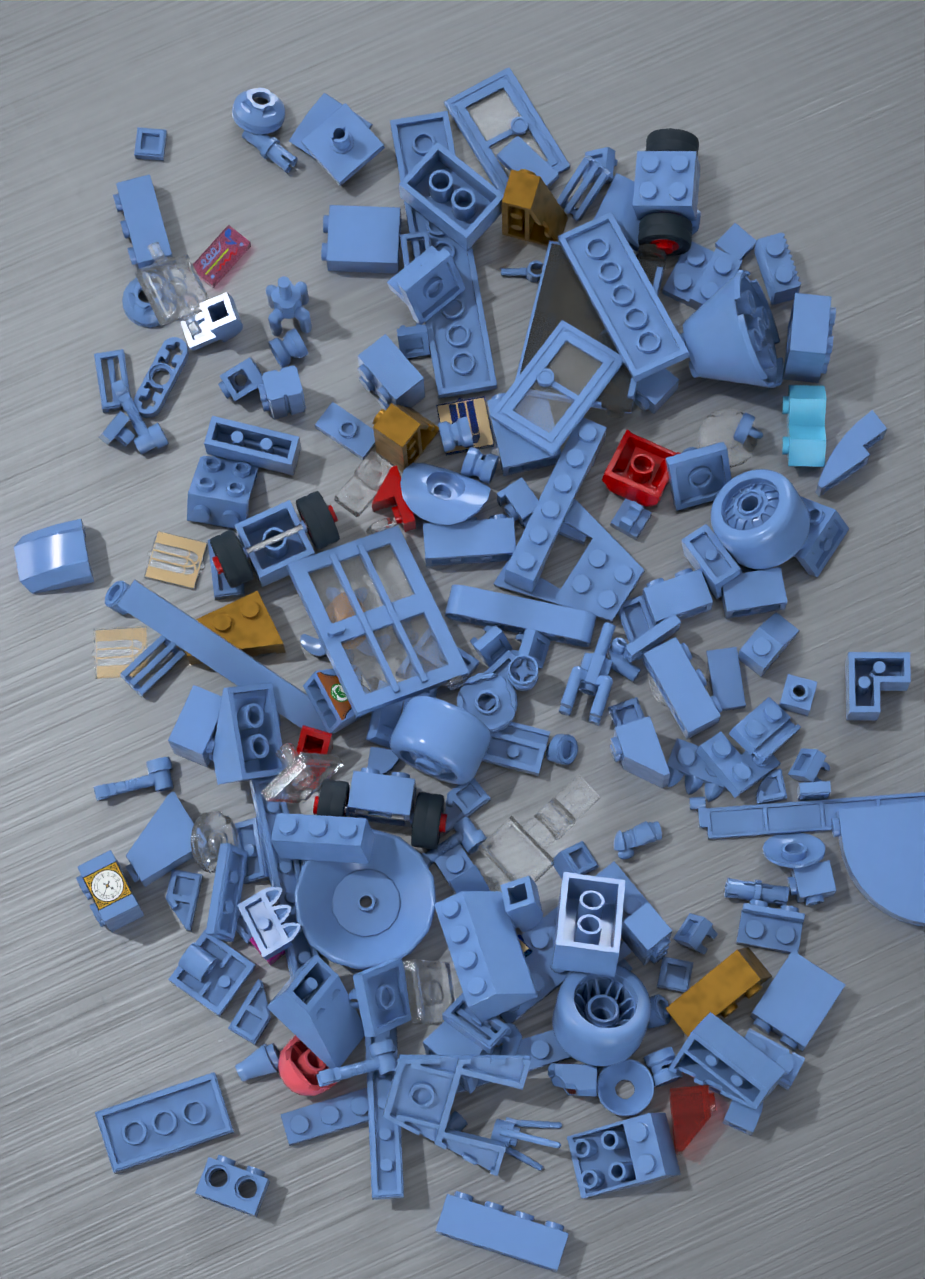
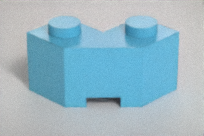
[782,385,827,467]

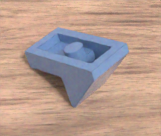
[434,844,490,894]

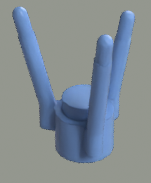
[491,1117,562,1170]

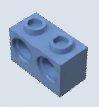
[195,1155,270,1218]

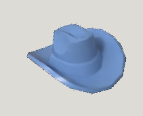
[400,463,491,525]

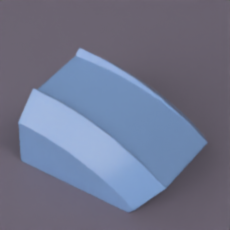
[14,519,94,594]

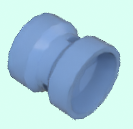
[268,328,308,368]
[438,416,474,452]
[461,447,499,484]
[508,654,539,691]
[643,1047,683,1088]

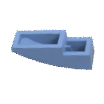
[815,410,887,497]

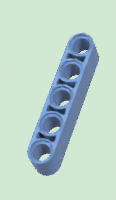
[445,585,597,647]

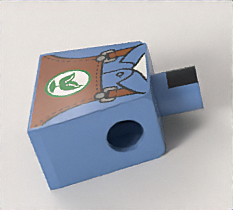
[303,666,379,734]

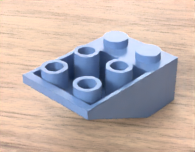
[267,954,365,1068]
[567,1113,681,1199]

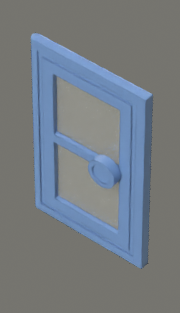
[444,67,570,194]
[489,320,624,456]

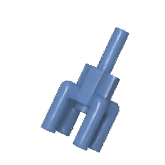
[266,276,312,336]
[559,622,616,725]

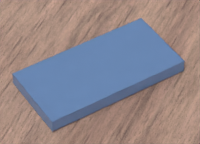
[95,1072,234,1173]

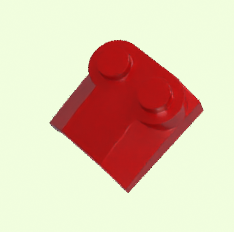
[602,430,681,507]

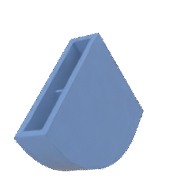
[831,801,925,926]

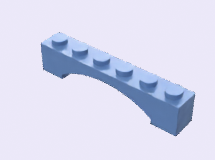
[504,417,607,594]

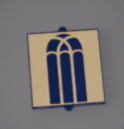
[436,396,494,456]

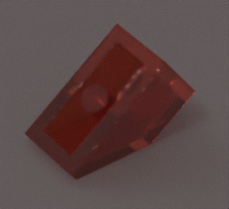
[669,1085,716,1155]

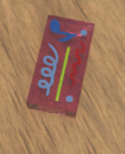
[190,225,251,288]

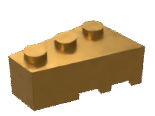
[502,169,568,246]
[373,403,439,473]
[184,590,286,665]
[665,947,772,1037]

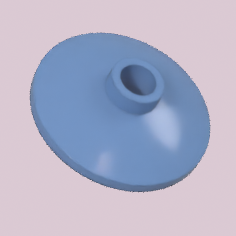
[763,833,825,869]

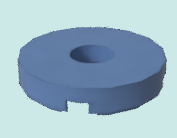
[457,672,518,734]

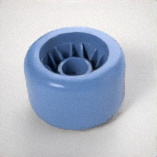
[711,469,810,569]
[390,696,491,785]
[552,965,651,1066]

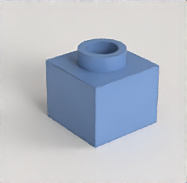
[779,674,817,716]

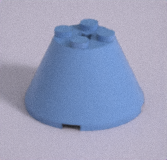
[679,270,784,388]

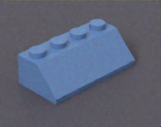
[434,891,538,1022]

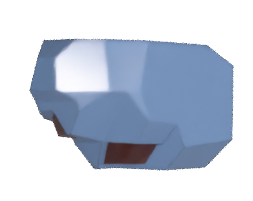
[548,1063,598,1097]

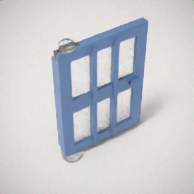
[286,517,469,717]

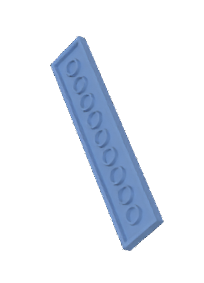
[390,111,497,399]

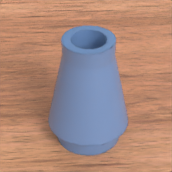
[235,1043,280,1082]

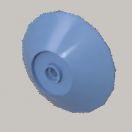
[294,829,437,970]

